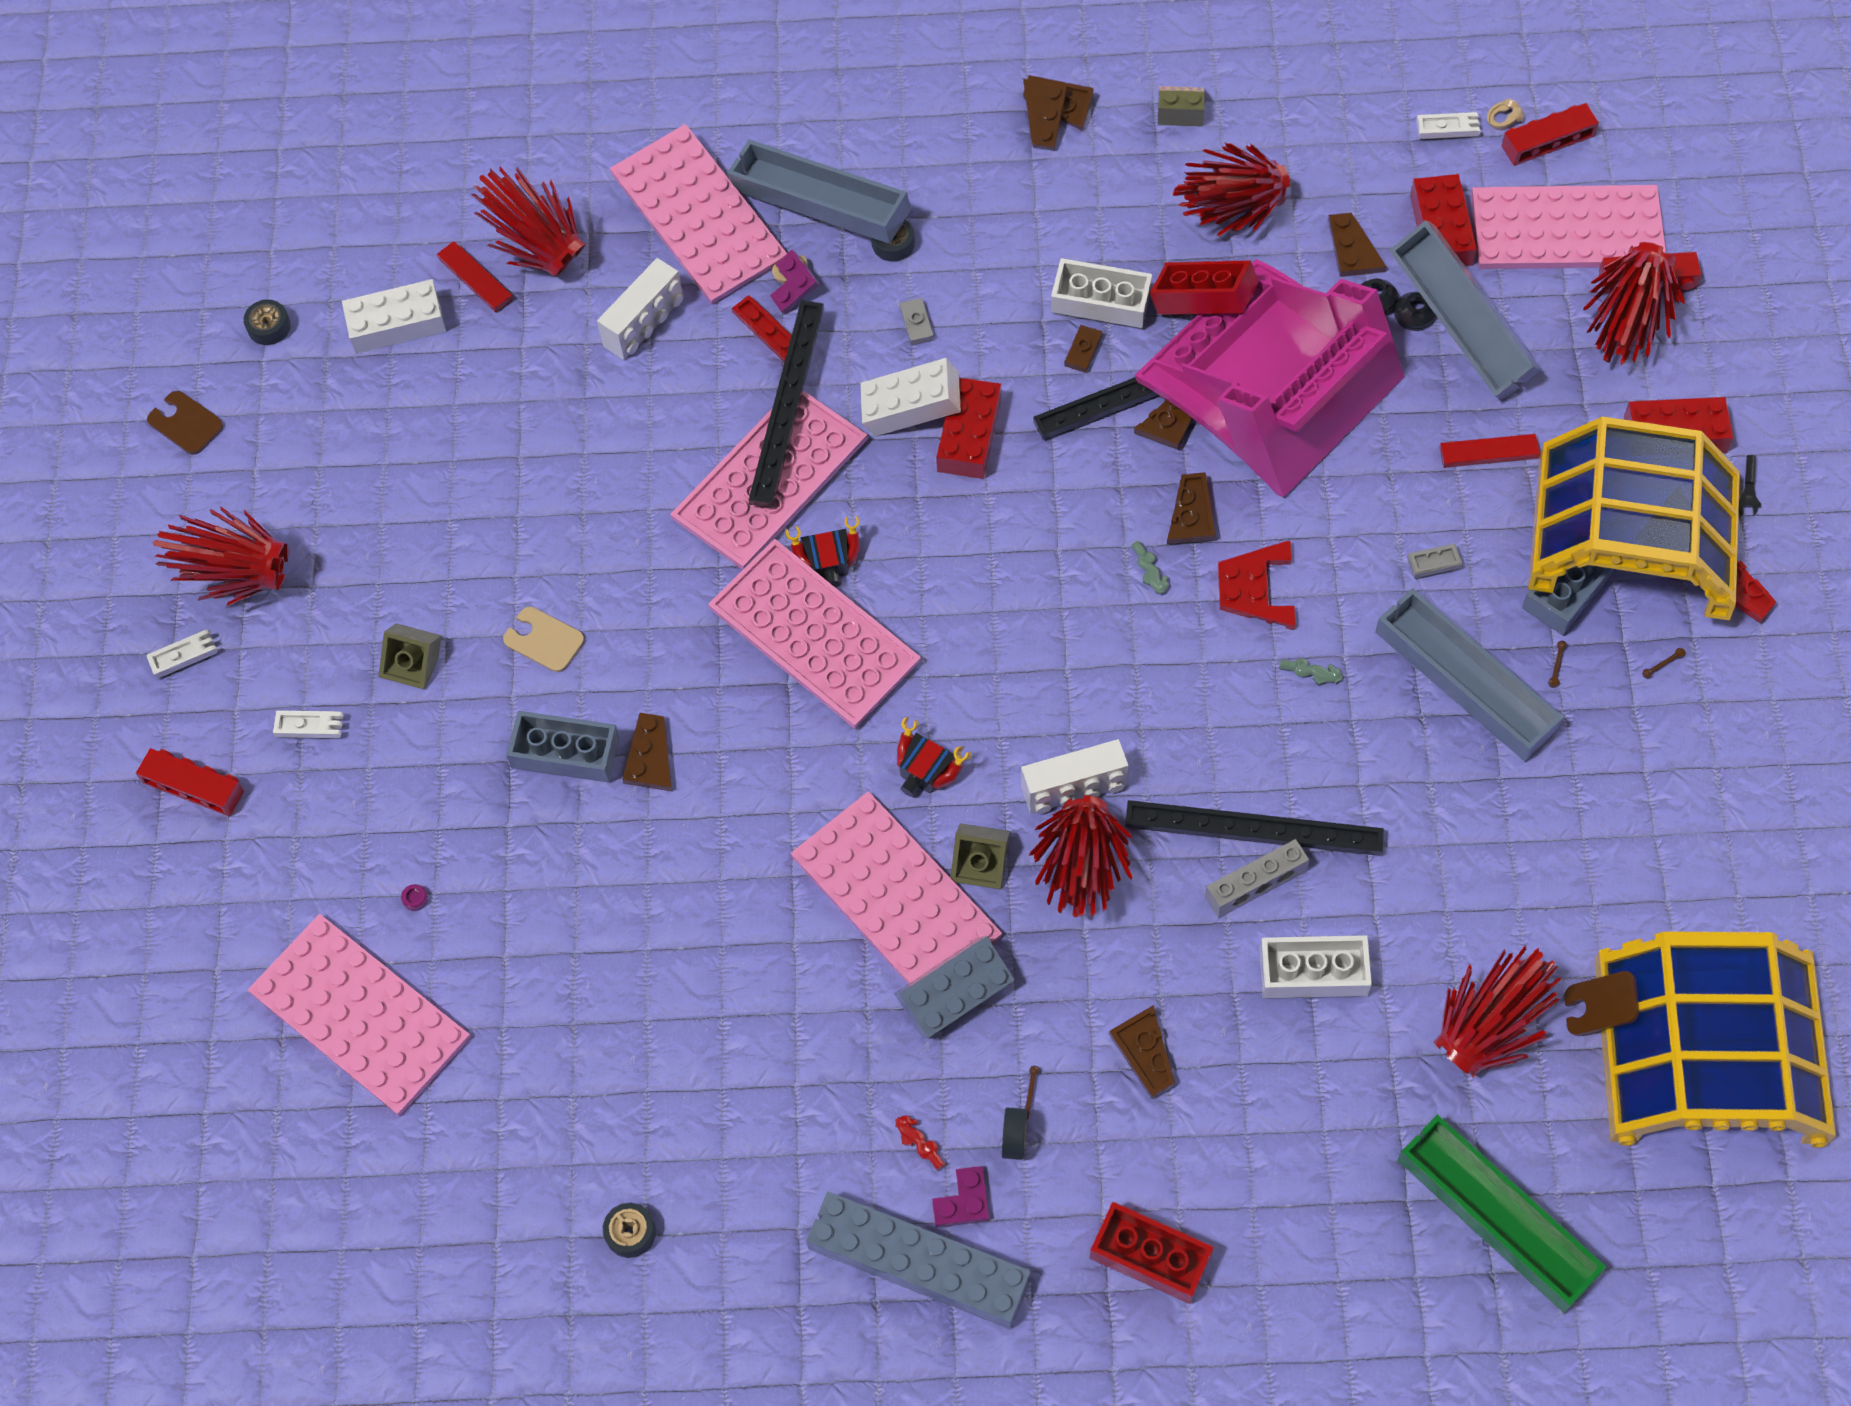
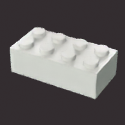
[597,258,684,361]
[1051,258,1152,328]
[342,279,446,354]
[861,358,961,436]
[1021,739,1128,814]
[1259,935,1372,998]

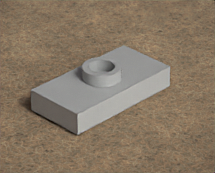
[899,298,934,345]
[1407,544,1462,579]

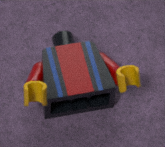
[785,516,860,588]
[897,716,972,797]

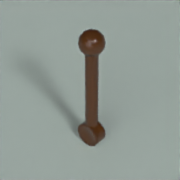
[1548,640,1567,688]
[1642,648,1686,678]
[1025,1065,1040,1119]

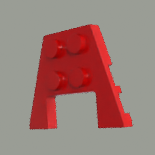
[1218,541,1296,630]

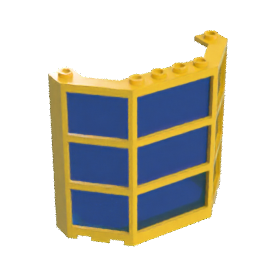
[1528,416,1740,621]
[1594,931,1836,1148]

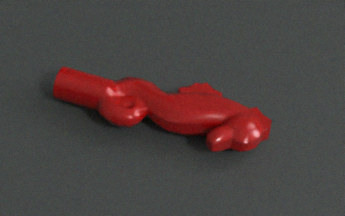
[895,1115,946,1171]

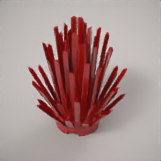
[1172,142,1290,236]
[471,166,585,277]
[1583,242,1685,365]
[153,506,289,606]
[1029,795,1132,917]
[1434,945,1563,1078]

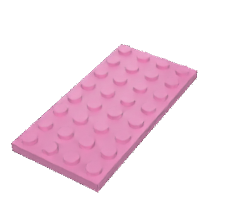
[610,124,787,305]
[1471,185,1666,269]
[670,391,868,570]
[708,539,921,729]
[791,791,1002,984]
[248,914,471,1117]

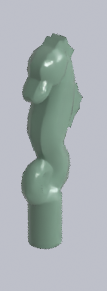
[1131,541,1169,595]
[1279,658,1343,686]

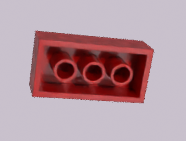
[1410,174,1477,266]
[1150,260,1258,315]
[936,377,1002,479]
[1623,397,1733,458]
[1089,1201,1214,1304]

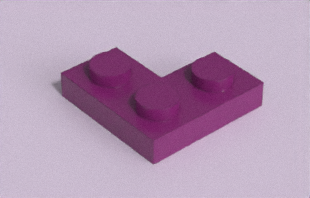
[770,249,820,315]
[932,1166,989,1228]

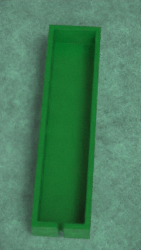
[1397,1114,1606,1314]

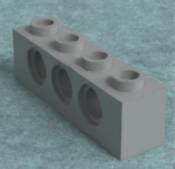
[1205,839,1309,918]

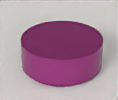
[401,884,428,911]

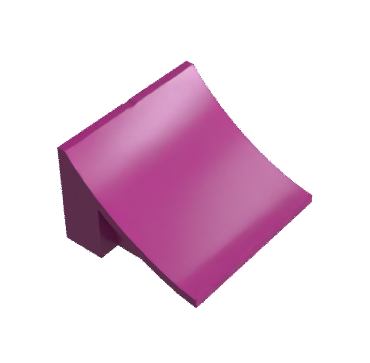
[1135,259,1405,497]

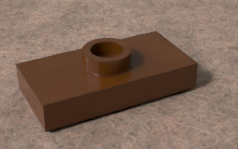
[1064,325,1103,373]

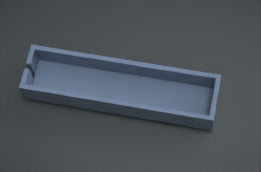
[727,140,911,244]
[1389,220,1542,400]
[1375,588,1564,762]
[806,1191,1031,1330]

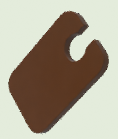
[147,391,223,455]
[1564,971,1639,1036]

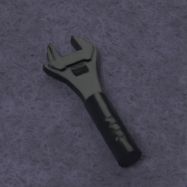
[1739,455,1761,516]

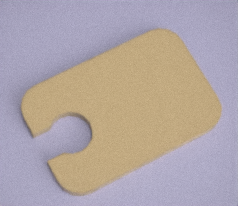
[503,607,584,672]

